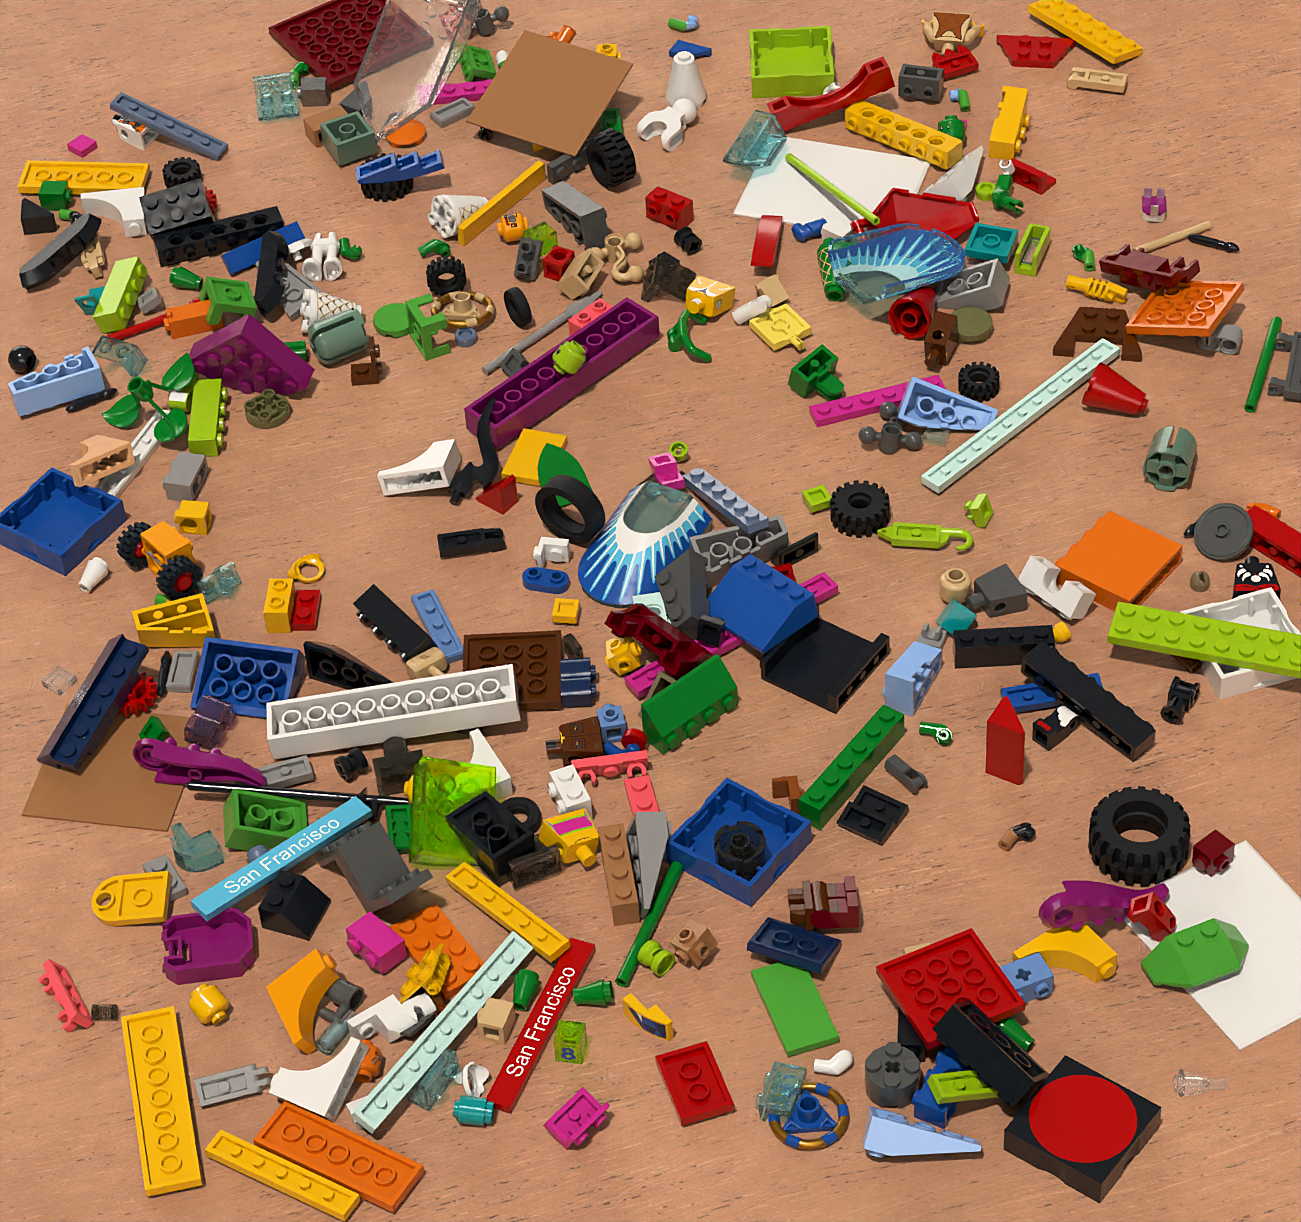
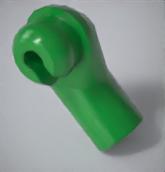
[418,239,451,257]
[919,722,953,745]

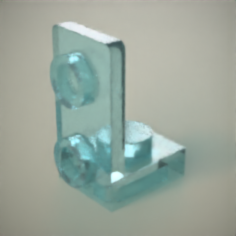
[92,335,148,377]

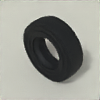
[504,287,532,327]
[501,797,541,833]

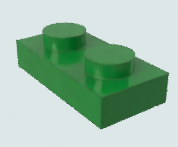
[600,108,623,134]

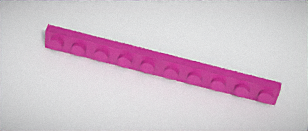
[624,572,838,698]

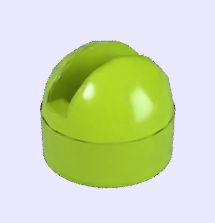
[669,441,688,462]

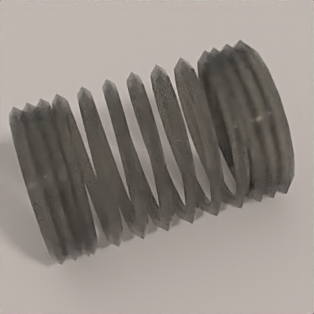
[91,1004,118,1020]

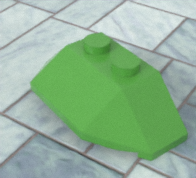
[1141,918,1249,988]

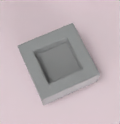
[137,286,162,314]

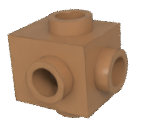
[670,919,718,967]

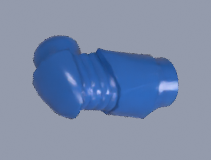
[791,218,827,242]

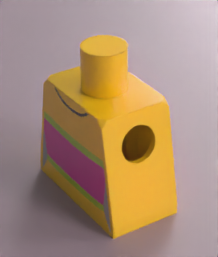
[539,808,599,867]

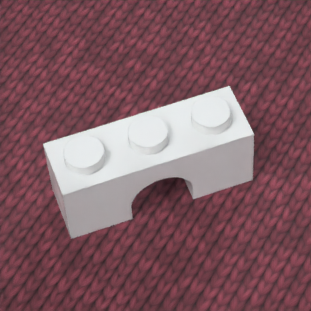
[1018,556,1096,620]

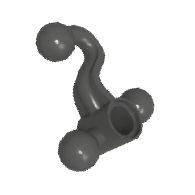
[457,0,509,38]
[858,401,922,453]

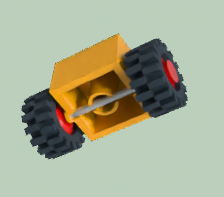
[116,521,203,601]

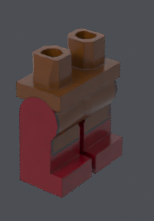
[788,876,859,930]

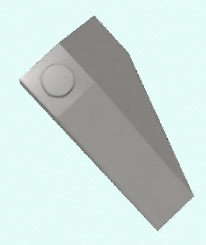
[626,812,671,919]

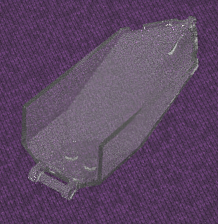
[354,0,481,144]

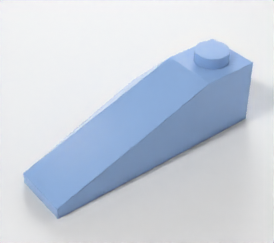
[862,1106,982,1158]

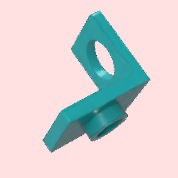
[74,286,105,315]

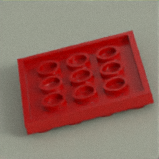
[876,928,1025,1050]

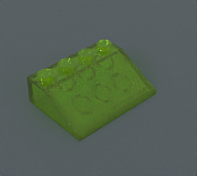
[409,756,496,867]

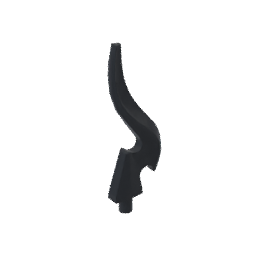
[447,397,499,505]

